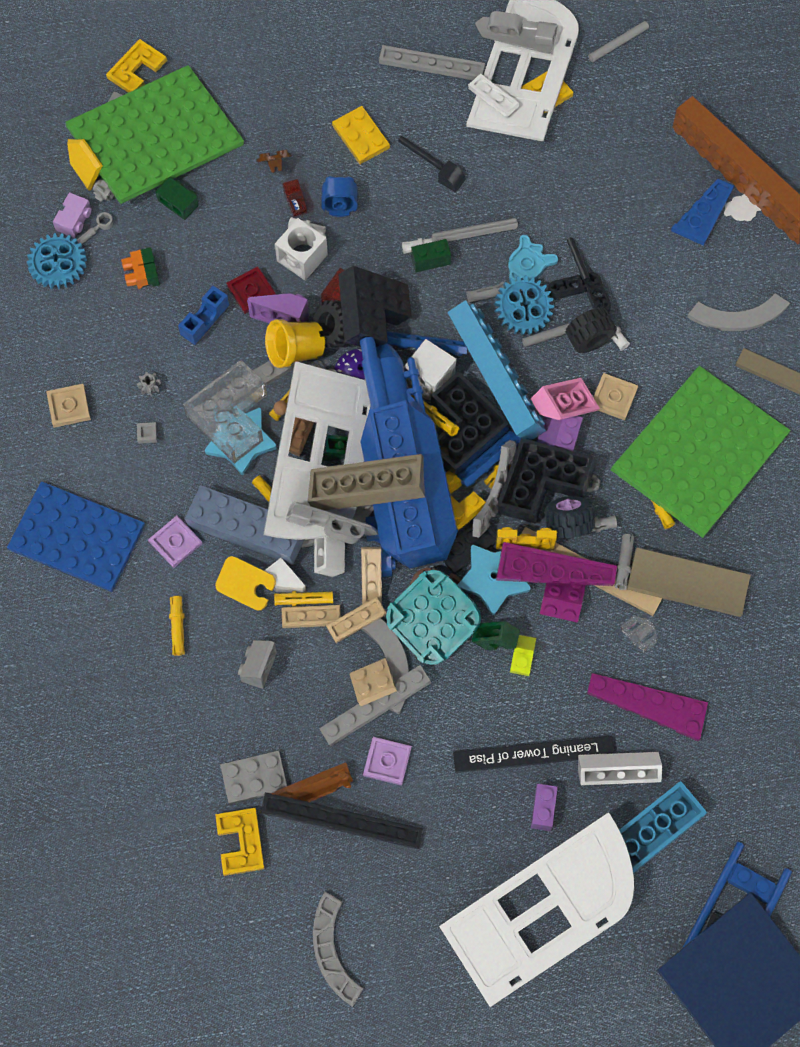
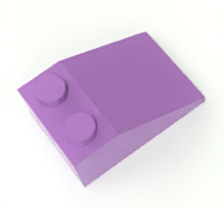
[247,293,309,323]

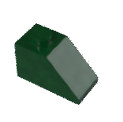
[312,434,348,461]

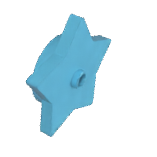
[205,408,277,475]
[458,545,531,615]

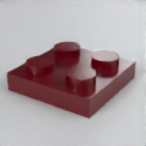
[226,266,276,314]

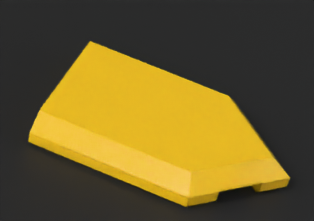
[67,139,103,191]

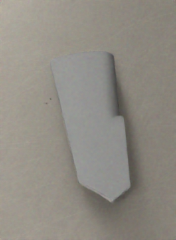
[475,11,557,54]
[286,502,378,544]

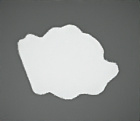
[724,194,761,221]

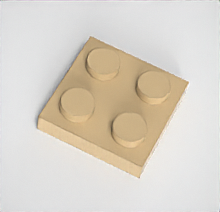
[593,373,638,420]
[46,384,91,428]
[349,658,397,706]

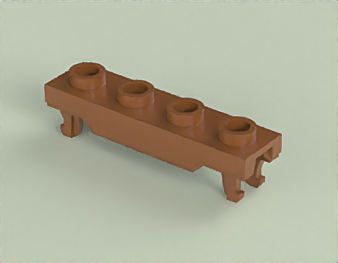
[271,762,353,802]

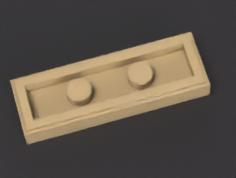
[361,547,382,605]
[326,597,387,643]
[282,605,341,628]

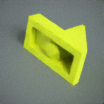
[510,635,536,676]

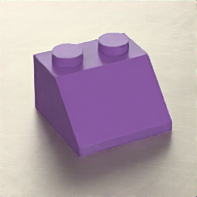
[537,416,583,451]

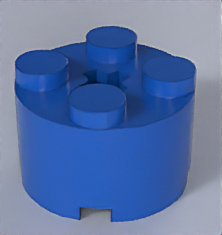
[321,176,358,217]

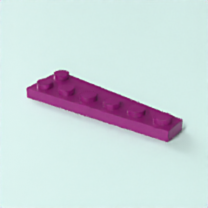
[496,542,617,586]
[587,673,708,741]

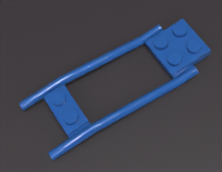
[671,842,792,994]

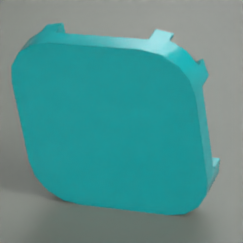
[386,570,481,665]

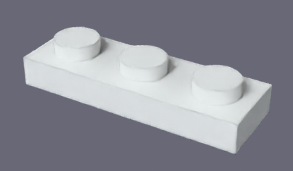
[468,74,519,118]

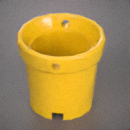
[265,319,325,368]

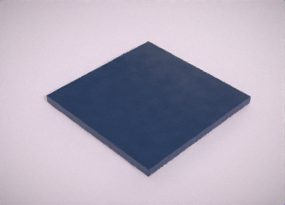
[657,893,800,1047]

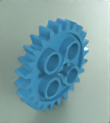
[27,233,87,289]
[494,275,554,336]

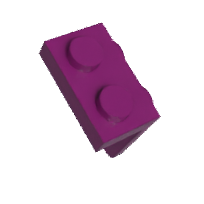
[540,583,586,623]

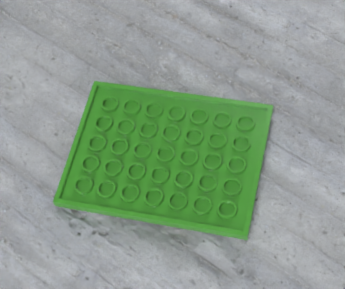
[66,65,244,204]
[611,366,791,538]

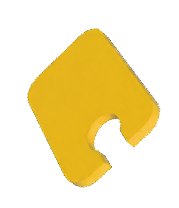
[215,556,276,611]

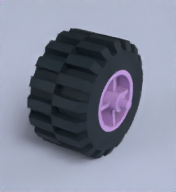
[545,496,595,538]

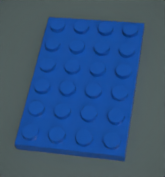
[7,481,145,592]

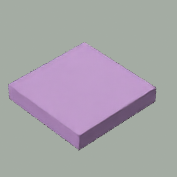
[148,515,203,568]
[363,737,412,786]

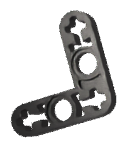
[548,272,611,315]

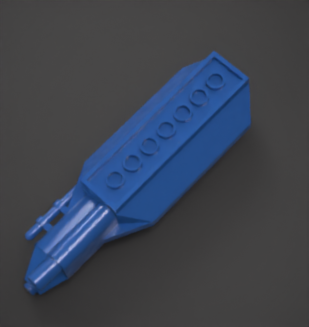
[360,337,458,569]

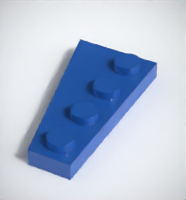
[671,179,734,246]

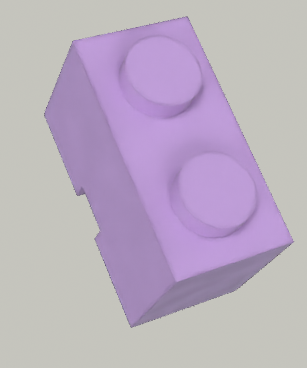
[53,193,92,238]

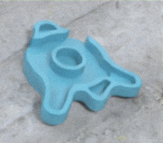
[508,235,558,281]

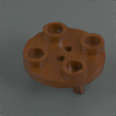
[256,150,292,173]

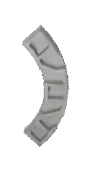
[687,293,790,331]
[473,440,516,538]
[361,618,409,714]
[313,892,363,1007]

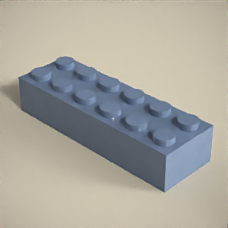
[185,485,305,565]

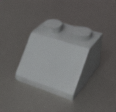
[238,640,277,689]

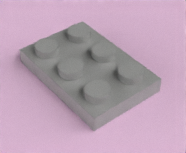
[220,751,287,805]

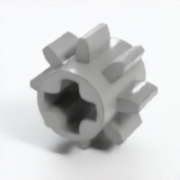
[93,180,114,202]
[137,372,161,396]

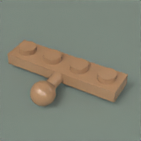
[273,400,314,457]

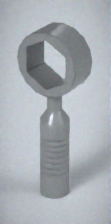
[77,212,113,244]

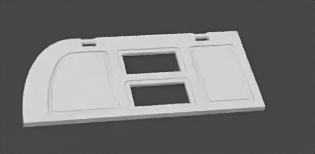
[466,0,579,141]
[263,362,370,540]
[439,812,634,1007]

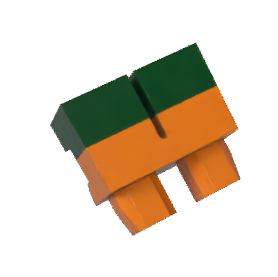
[121,247,160,289]

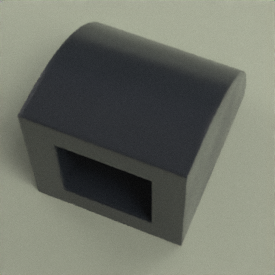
[438,160,466,193]

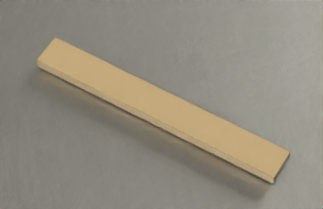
[521,527,662,616]

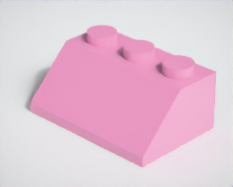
[531,378,600,420]

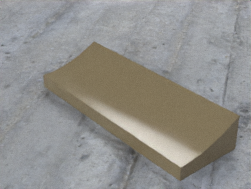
[308,454,425,511]
[627,548,751,617]

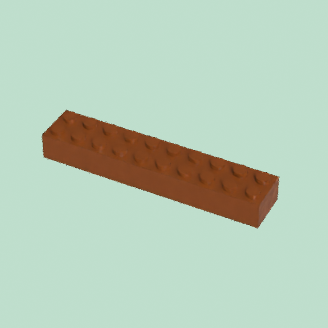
[672,96,800,245]

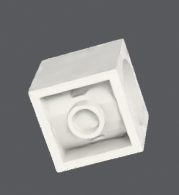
[275,218,328,281]
[404,339,456,400]

